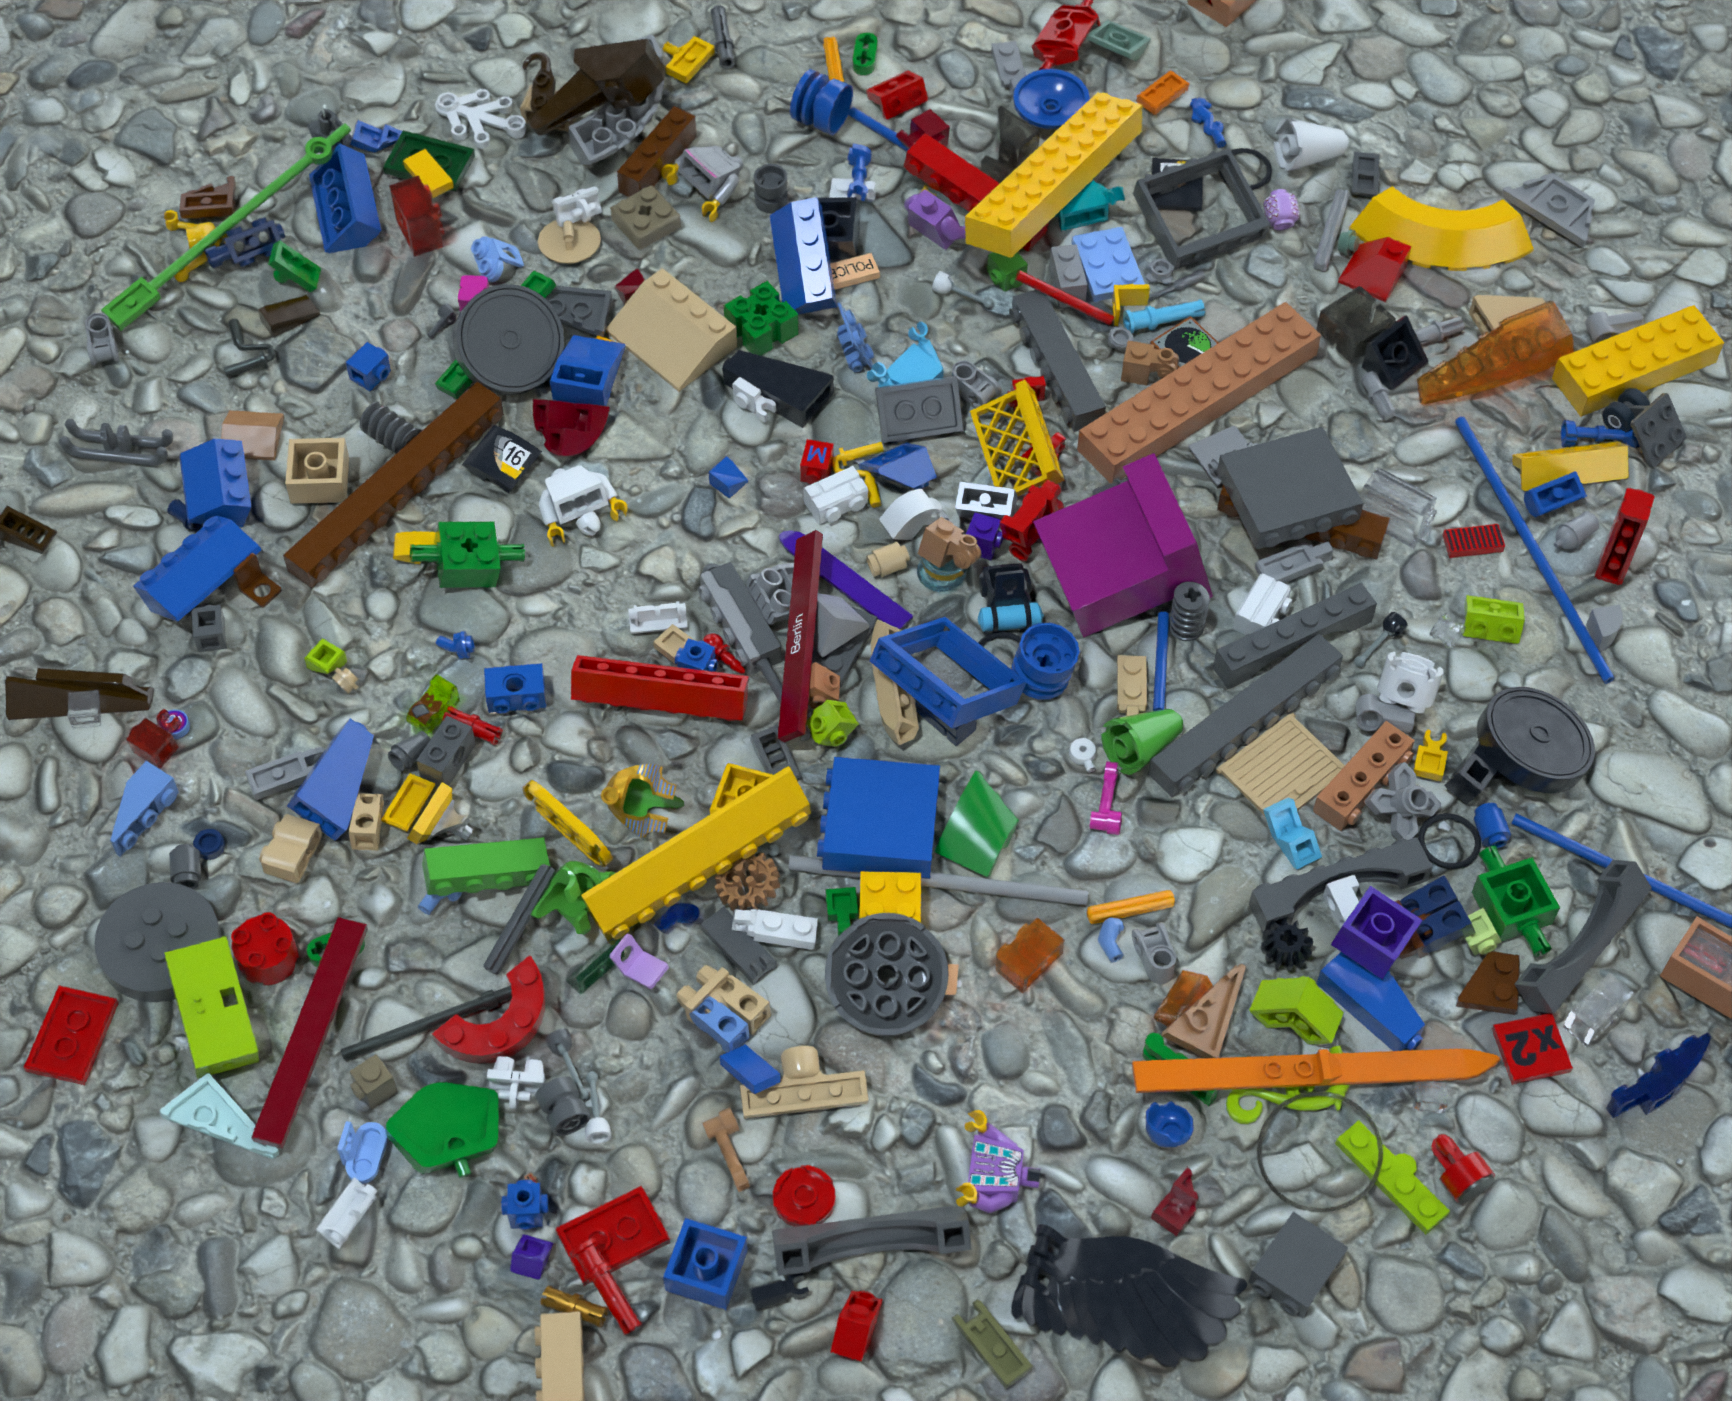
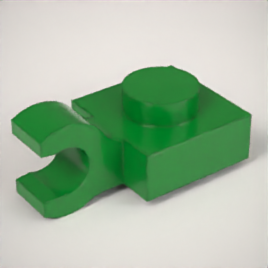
[825,887,858,936]

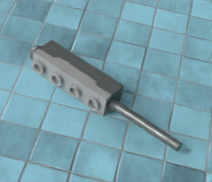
[698,561,811,741]

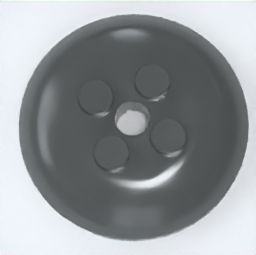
[825,913,948,1036]

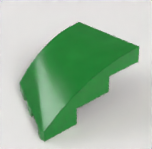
[934,770,1019,877]

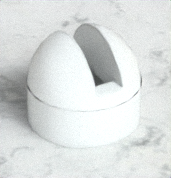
[576,511,601,536]

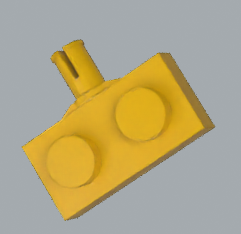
[663,36,715,84]

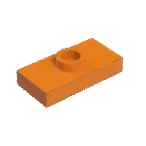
[1136,70,1190,115]

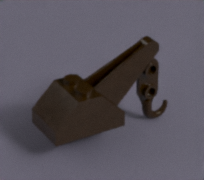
[522,39,665,136]

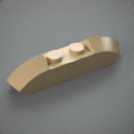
[871,619,919,745]

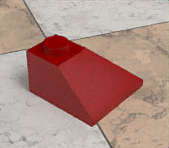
[1338,237,1412,303]

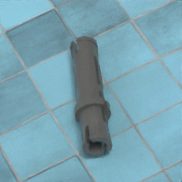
[710,5,735,69]

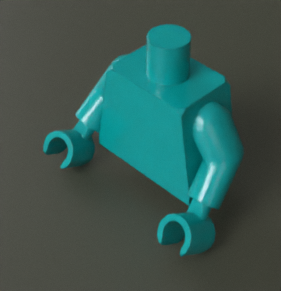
[1053,179,1126,231]

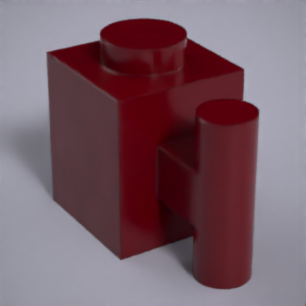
[896,109,950,149]

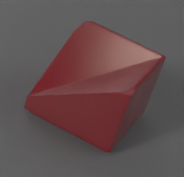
[614,268,645,305]

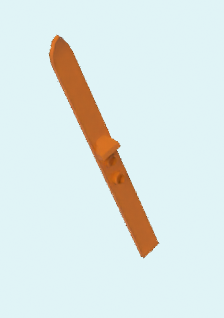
[1132,1049,1500,1093]

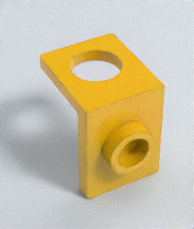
[1112,284,1150,326]

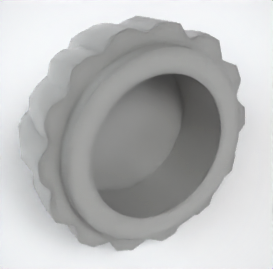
[1108,327,1134,351]

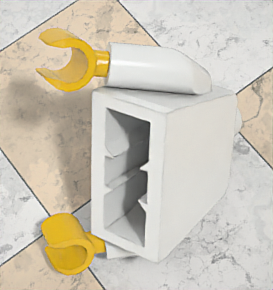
[539,466,627,547]

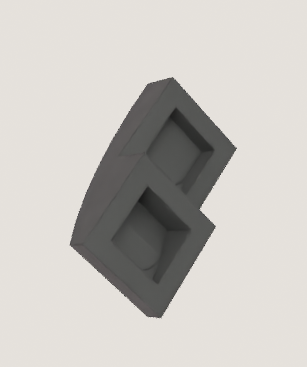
[1351,151,1380,197]

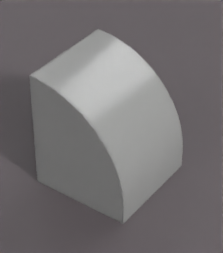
[1586,605,1623,652]

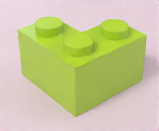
[1249,976,1344,1045]

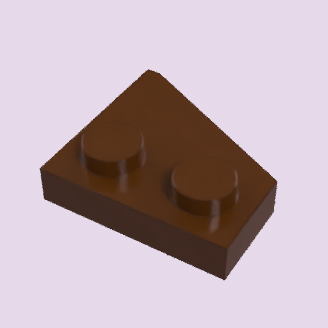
[179,176,236,219]
[1456,951,1520,1015]

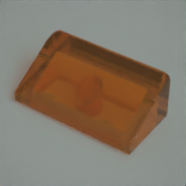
[1153,970,1213,1027]

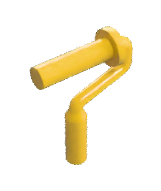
[832,441,884,508]

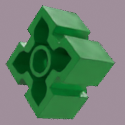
[724,281,799,356]

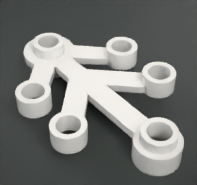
[435,89,526,149]

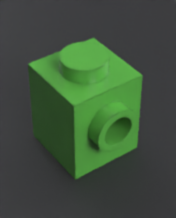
[987,252,1028,292]

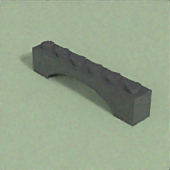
[1213,582,1377,689]
[1249,837,1432,933]
[1514,860,1652,1014]
[772,1205,971,1276]

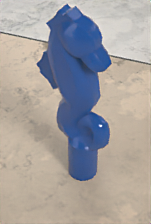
[1190,98,1226,148]

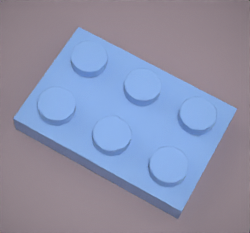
[1072,227,1145,302]

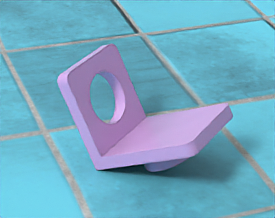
[609,934,669,989]

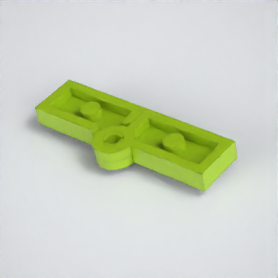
[1335,1120,1450,1235]

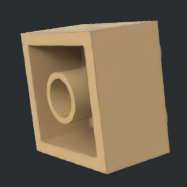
[285,438,349,504]

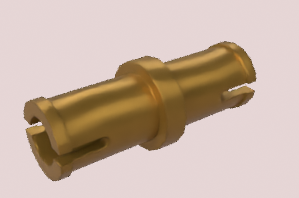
[540,1285,609,1328]

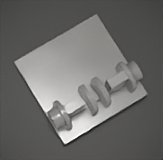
[1188,425,1258,486]

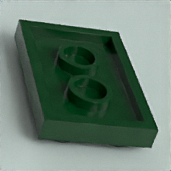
[383,130,475,192]

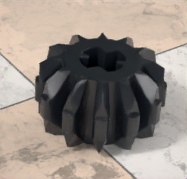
[1261,918,1313,972]

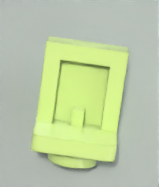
[1465,908,1502,956]

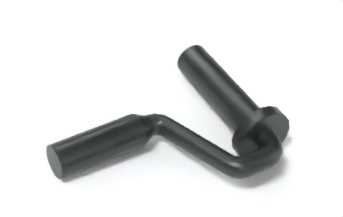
[223,319,275,377]

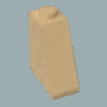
[1469,295,1555,352]

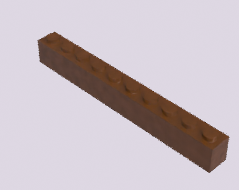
[283,382,504,589]

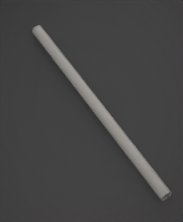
[788,855,1088,906]

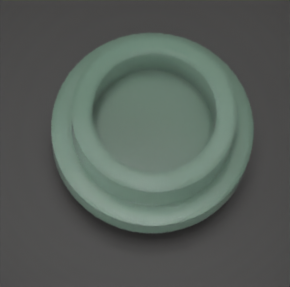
[1338,230,1359,256]

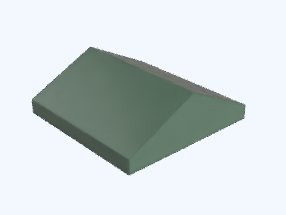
[1086,20,1151,62]

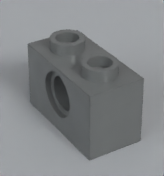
[416,716,476,787]

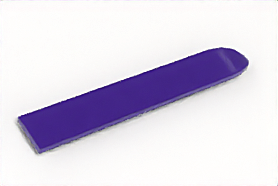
[779,530,913,629]

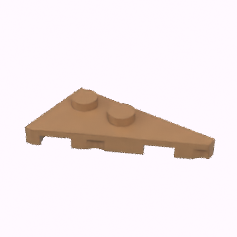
[1162,964,1246,1058]

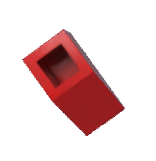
[830,1290,883,1362]

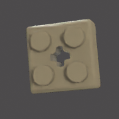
[610,185,681,250]

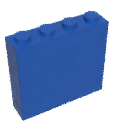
[817,757,940,879]

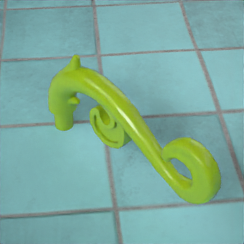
[1226,1046,1350,1124]

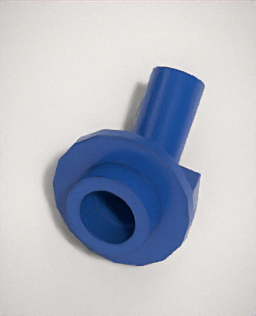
[436,631,475,659]

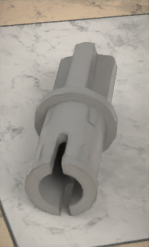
[1414,317,1464,345]
[1361,371,1395,420]

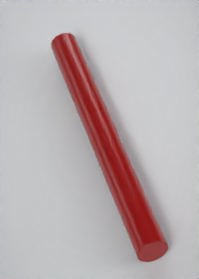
[1015,270,1114,325]

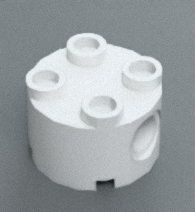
[1377,652,1444,713]

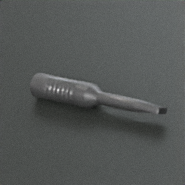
[1148,270,1205,302]

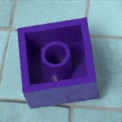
[1330,886,1422,979]

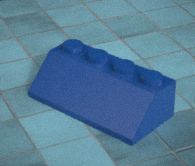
[309,144,381,253]
[770,197,837,315]
[133,516,262,622]

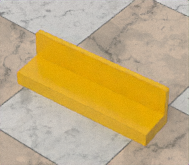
[1512,441,1629,491]

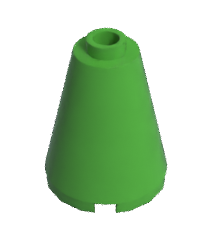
[1101,709,1183,775]

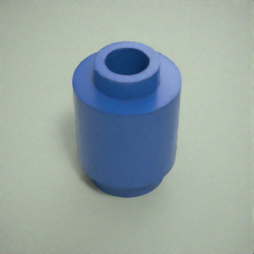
[1474,803,1511,849]

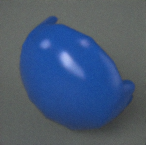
[1146,1101,1194,1148]

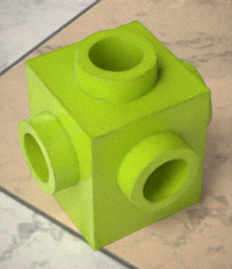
[806,700,859,747]

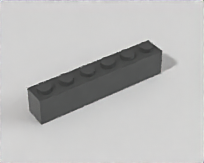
[1009,290,1106,432]

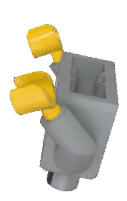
[661,146,743,222]

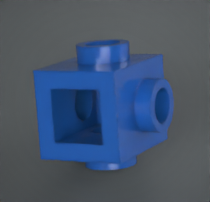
[675,638,718,672]
[501,1180,548,1229]

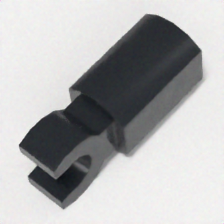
[750,1273,809,1310]

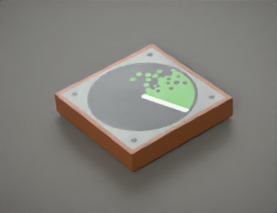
[1150,316,1219,369]

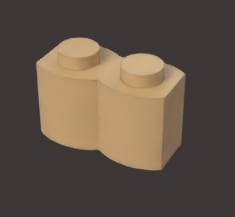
[259,814,322,883]

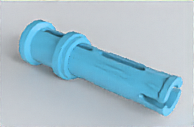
[1123,300,1205,334]

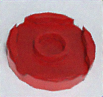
[773,1165,836,1227]

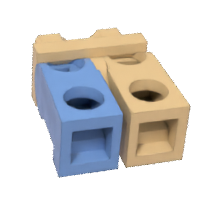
[677,965,771,1053]

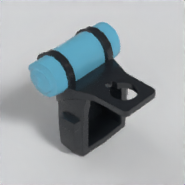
[978,563,1044,633]

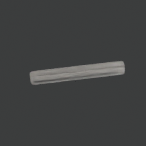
[1313,188,1349,271]

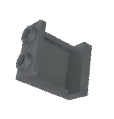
[1248,1211,1349,1318]

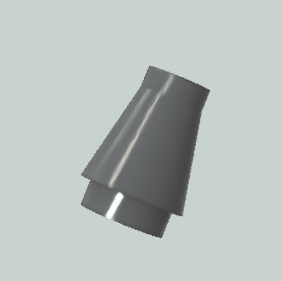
[388,731,431,771]

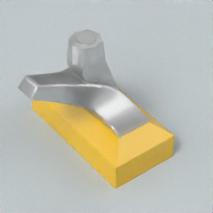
[407,782,473,844]

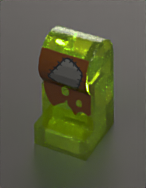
[406,674,460,734]

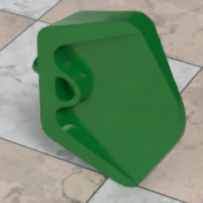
[386,1082,499,1178]

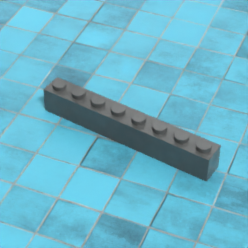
[1148,634,1343,797]

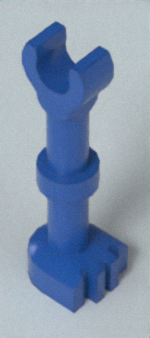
[847,143,872,201]
[1561,420,1640,448]

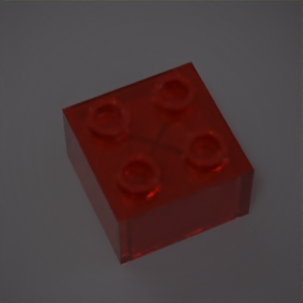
[389,176,445,257]

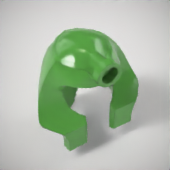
[531,861,615,935]

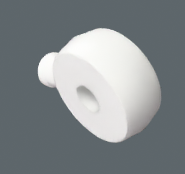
[1069,738,1096,773]

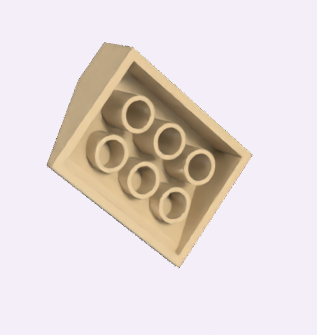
[606,268,737,392]

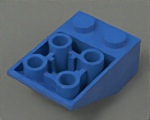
[550,335,626,406]

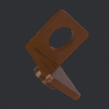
[233,553,282,608]

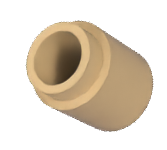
[866,542,910,577]

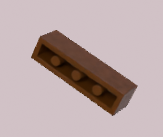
[617,106,697,197]

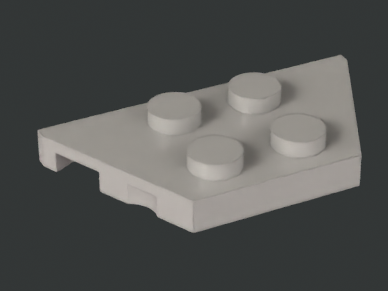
[1501,173,1595,248]

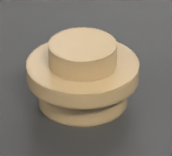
[332,667,359,694]

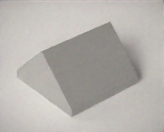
[813,593,870,658]

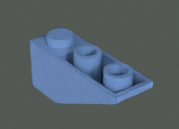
[110,761,179,857]

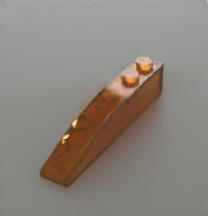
[1417,300,1574,405]

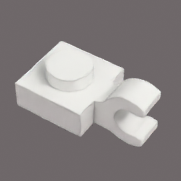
[830,178,876,202]
[733,377,776,422]

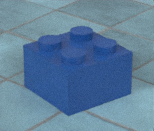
[663,1218,748,1310]

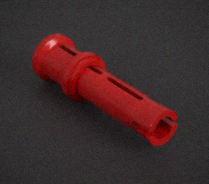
[570,1237,642,1335]

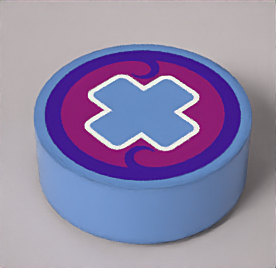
[159,709,190,740]

